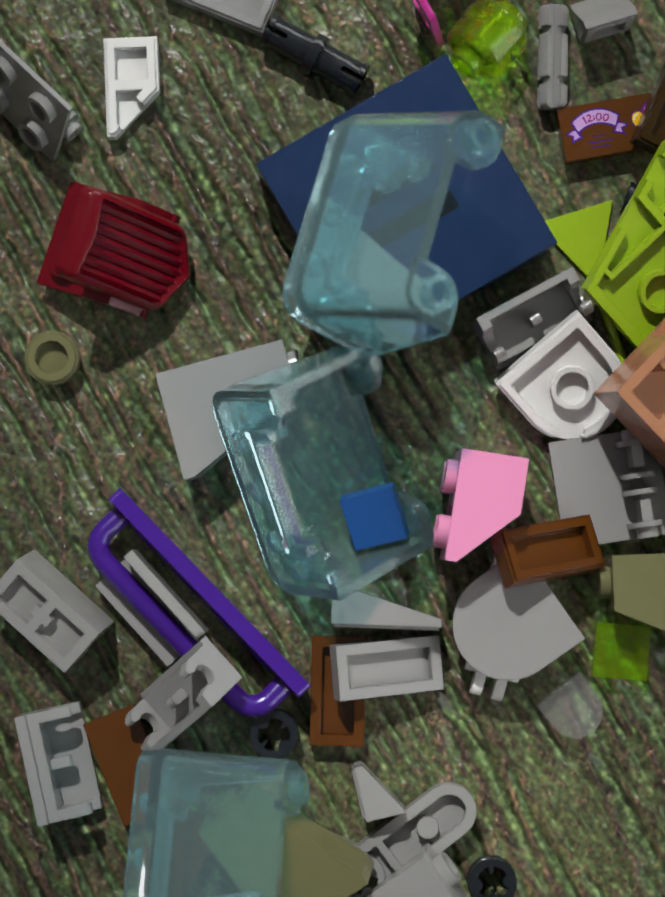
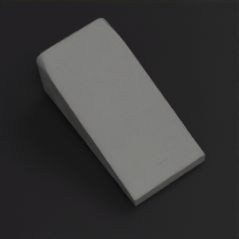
[331,583,442,630]

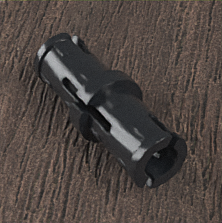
[260,14,370,96]

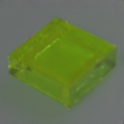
[590,622,651,681]

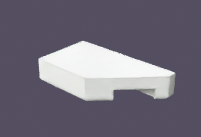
[103,36,161,140]

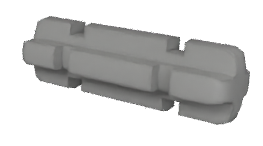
[537,4,569,111]

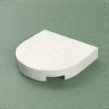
[494,309,621,440]

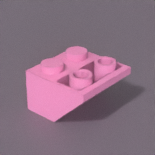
[431,448,529,562]

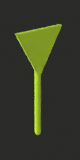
[545,200,626,364]

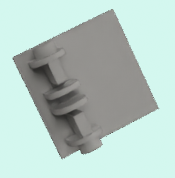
[0,40,82,162]
[548,430,665,544]

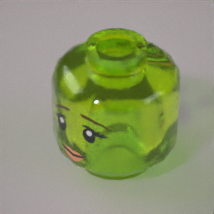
[448,0,528,80]

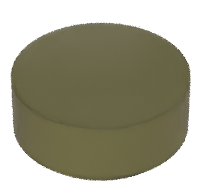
[25,330,81,386]

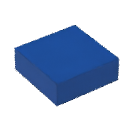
[339,482,410,551]

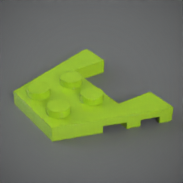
[581,140,665,349]

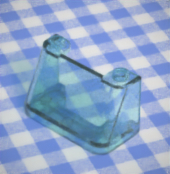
[282,110,506,359]
[212,340,434,601]
[123,749,310,897]

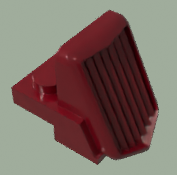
[36,181,190,319]

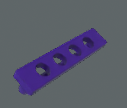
[87,488,311,717]

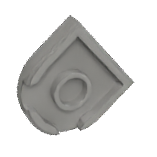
[452,564,585,680]

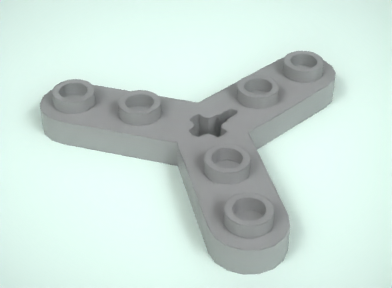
[332,781,477,897]

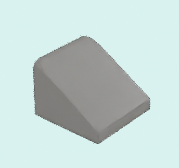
[569,0,638,44]
[351,760,406,822]

